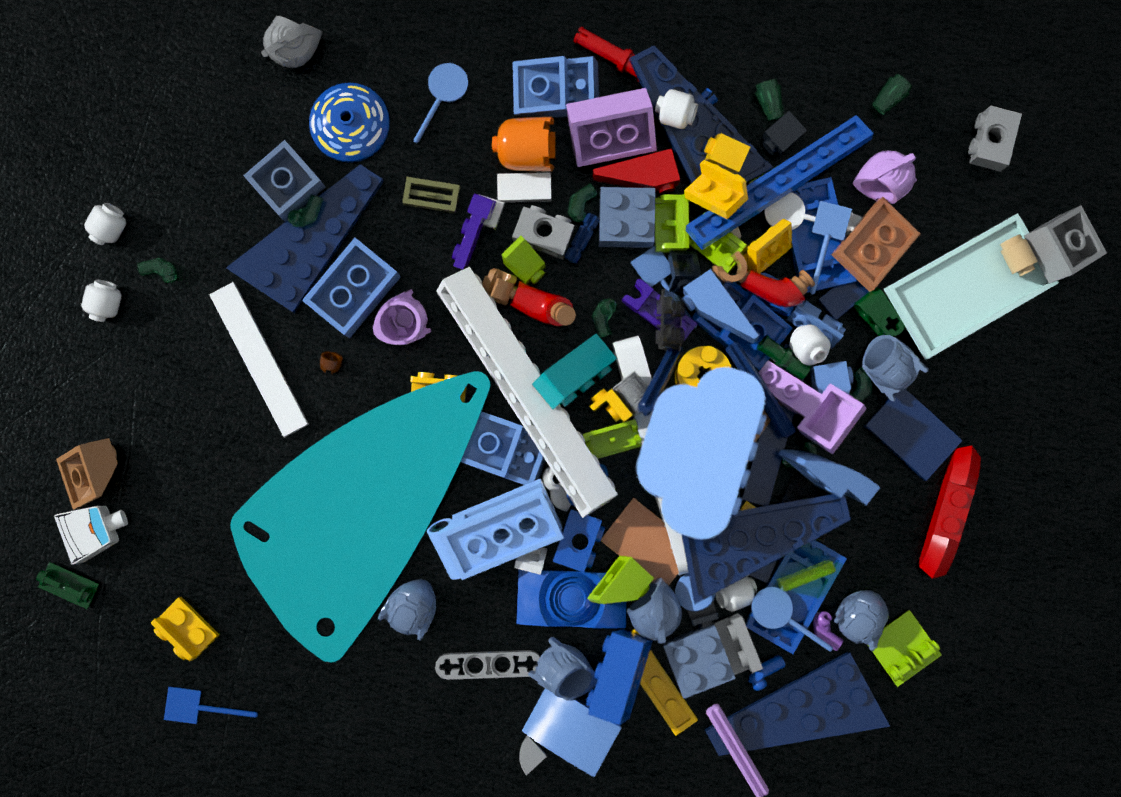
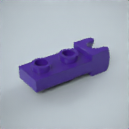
[452,194,497,270]
[622,279,698,346]

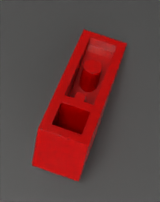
[593,149,680,194]

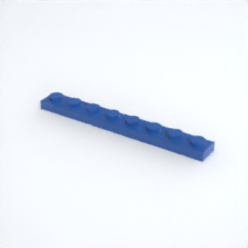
[685,115,874,250]

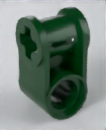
[854,287,905,336]

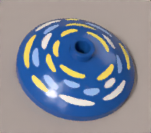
[309,83,390,162]

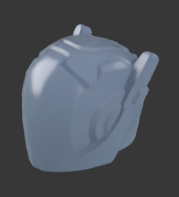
[862,335,928,402]
[627,578,682,644]
[378,579,436,640]
[834,590,889,651]
[528,637,597,701]

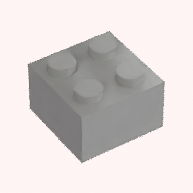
[1024,206,1107,284]

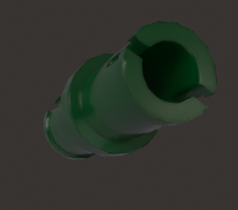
[757,335,811,380]

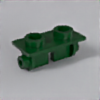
[36,562,99,609]

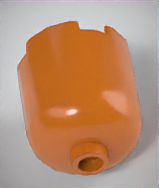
[492,117,556,172]

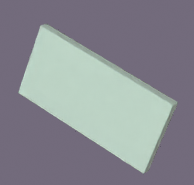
[884,214,1059,360]

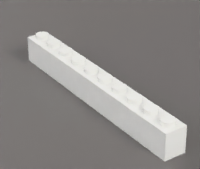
[437,267,618,518]

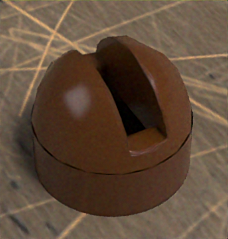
[320,351,343,374]

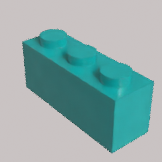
[532,334,617,409]

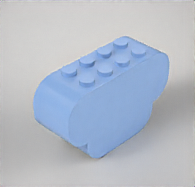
[637,367,767,539]

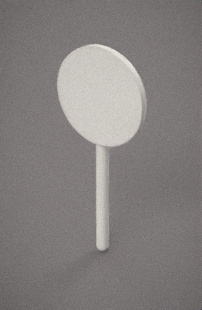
[764,192,855,232]

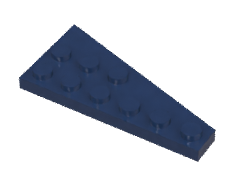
[629,46,774,184]
[226,164,384,313]
[681,494,850,605]
[705,652,890,756]

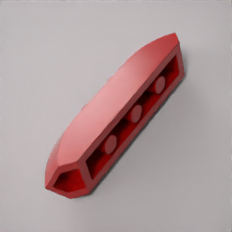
[919,446,981,579]

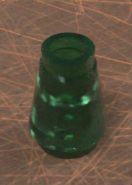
[872,74,912,115]
[755,79,783,121]

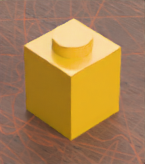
[704,133,750,174]

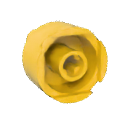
[675,346,731,387]

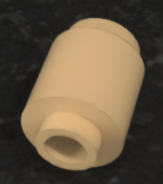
[1000,234,1038,276]

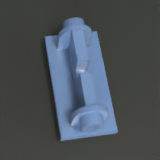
[787,300,846,349]

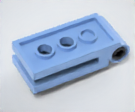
[427,479,564,580]

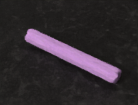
[706,704,769,797]

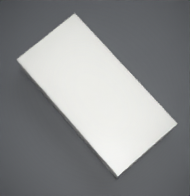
[497,173,551,202]

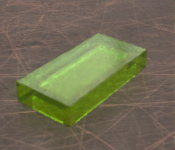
[776,560,836,591]

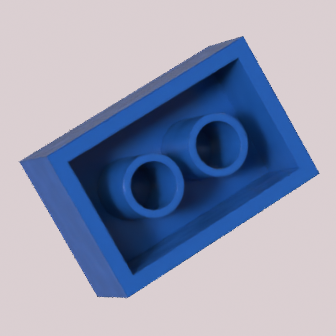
[586,629,653,726]

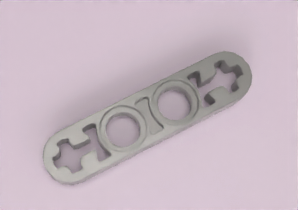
[435,650,541,680]

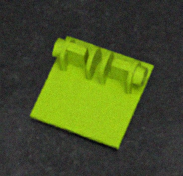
[868,610,941,687]

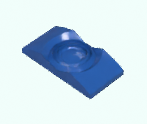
[791,177,857,293]
[745,540,847,654]
[517,569,627,628]

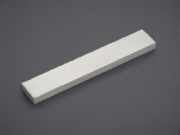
[209,282,309,437]

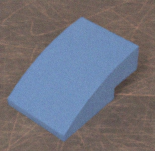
[513,56,599,117]
[460,411,546,485]
[778,449,880,505]
[522,688,621,777]

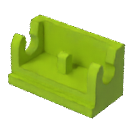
[654,194,689,252]
[689,212,747,274]
[582,419,642,459]

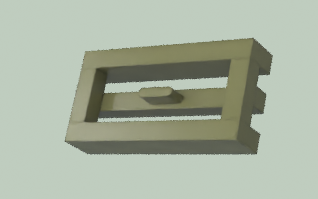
[402,177,460,213]

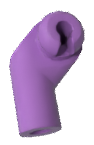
[813,611,843,651]

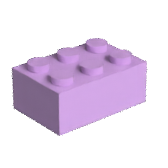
[566,88,657,167]

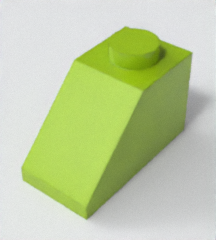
[502,236,545,285]
[587,555,654,604]

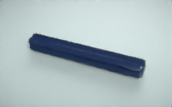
[726,341,796,438]
[637,343,684,416]

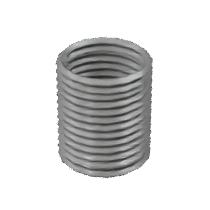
[613,371,648,416]

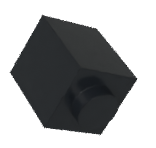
[761,111,807,158]

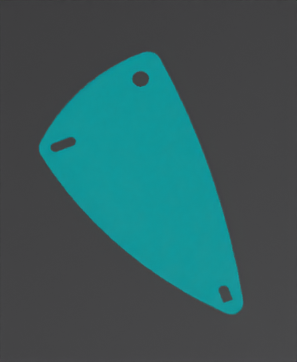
[230,371,490,662]

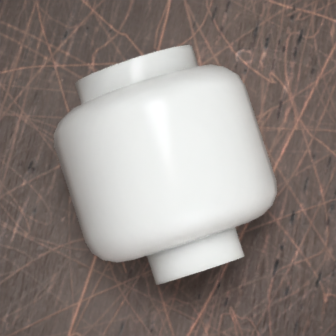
[655,89,698,129]
[84,203,126,245]
[81,280,122,322]
[789,324,831,365]
[715,577,757,612]

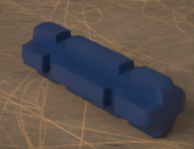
[565,213,600,264]

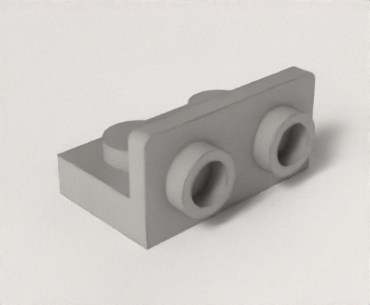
[714,613,763,675]

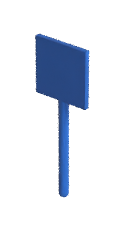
[164,687,258,724]

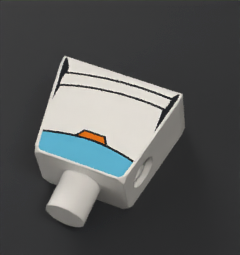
[54,506,128,565]

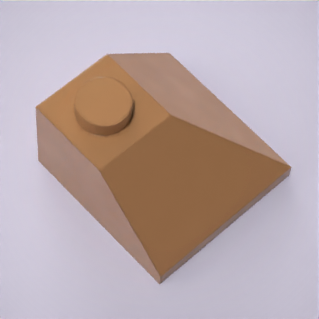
[56,438,118,510]

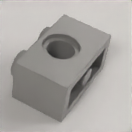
[968,106,1022,171]
[512,206,574,260]

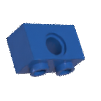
[553,509,605,573]

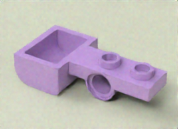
[759,360,866,454]

